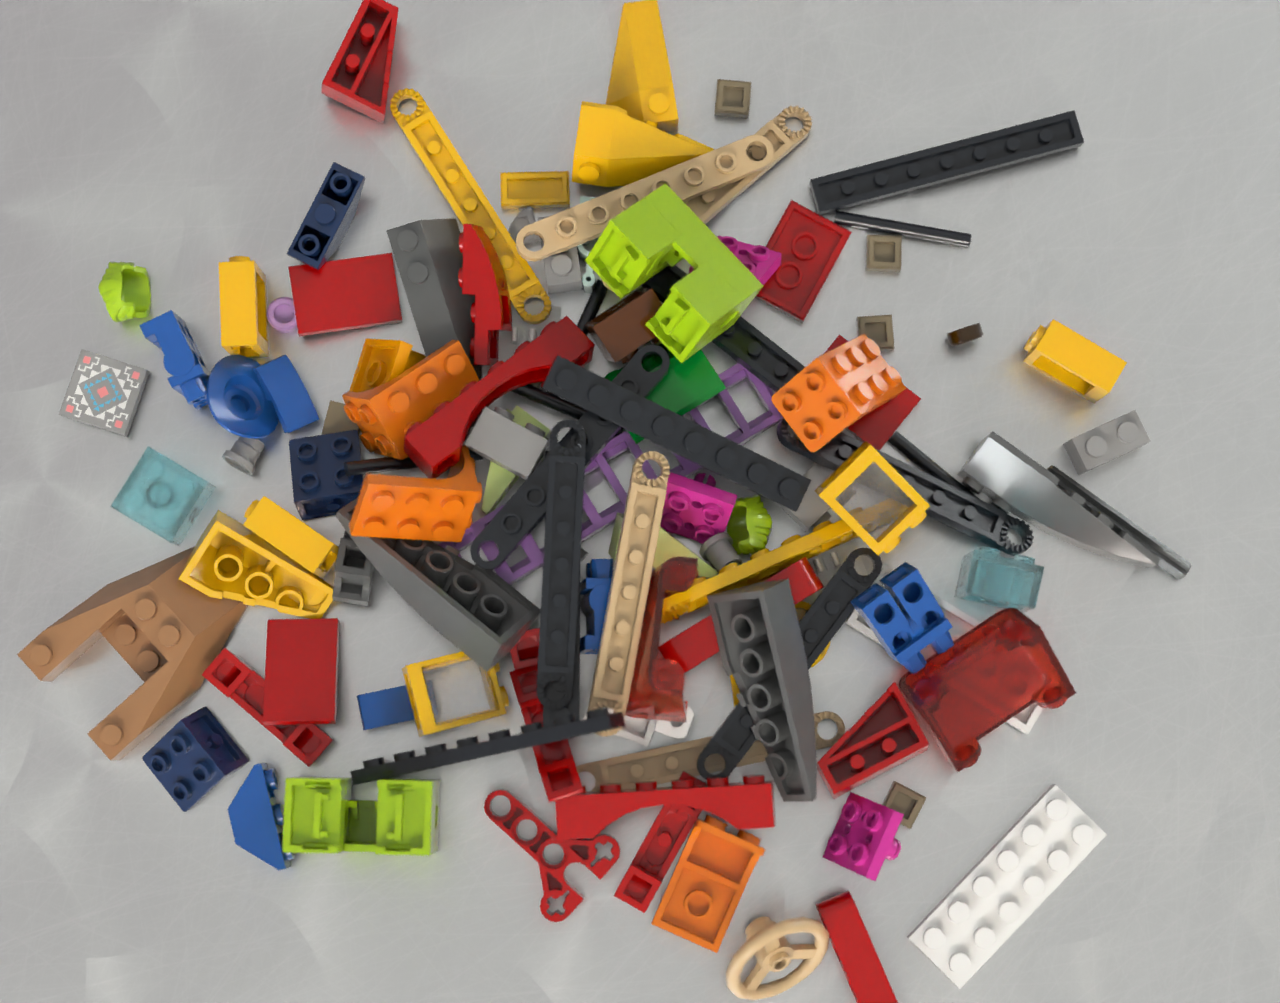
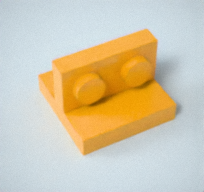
[345,338,426,404]

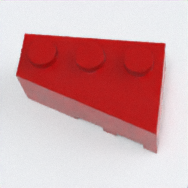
[321,0,399,124]
[817,681,929,799]

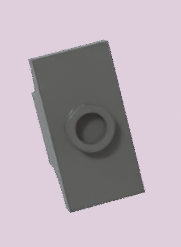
[332,530,375,606]

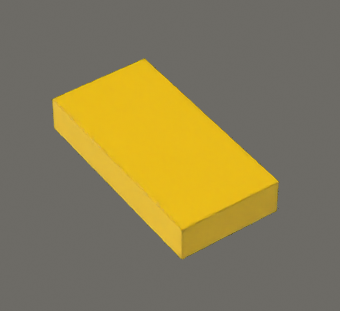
[500,171,570,209]

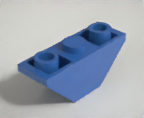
[228,763,295,870]

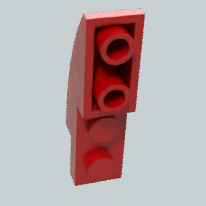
[458,224,512,365]

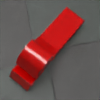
[484,789,620,922]

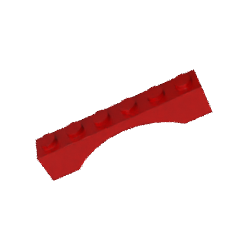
[404,316,595,479]
[555,775,776,840]

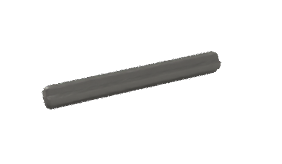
[1047,465,1191,579]

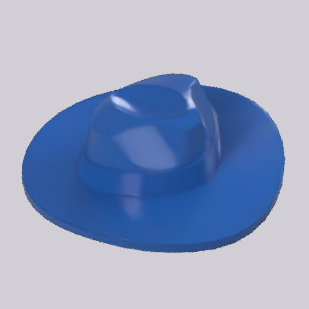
[206,355,279,439]

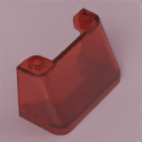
[625,557,699,722]
[898,608,1076,772]

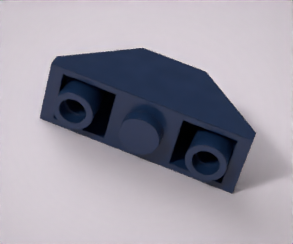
[286,162,366,270]

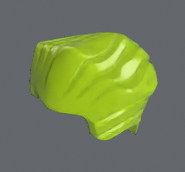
[98,262,151,323]
[727,494,772,555]

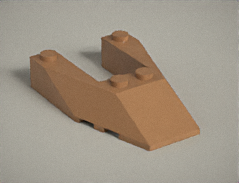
[17,546,248,760]

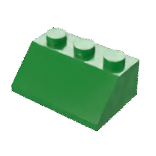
[604,343,726,444]

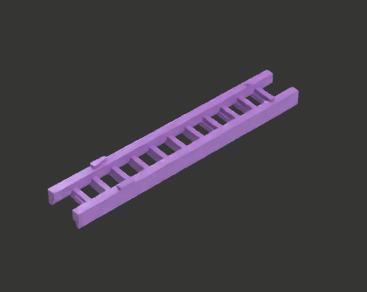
[438,363,783,585]

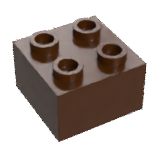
[584,287,662,364]

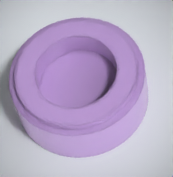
[267,297,297,333]

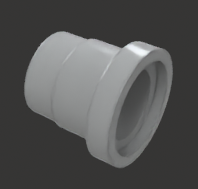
[222,436,265,475]
[699,532,742,572]

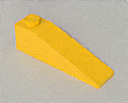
[606,0,679,132]
[571,101,715,187]
[179,510,334,619]

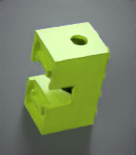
[585,183,763,363]
[282,776,440,856]

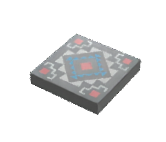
[59,349,150,437]

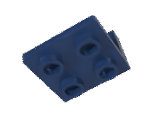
[289,430,364,520]
[142,706,249,812]

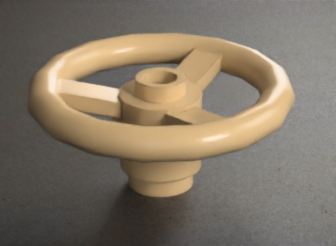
[726,917,829,1000]

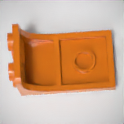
[772,333,907,452]
[342,340,480,460]
[349,445,482,543]
[651,815,766,953]

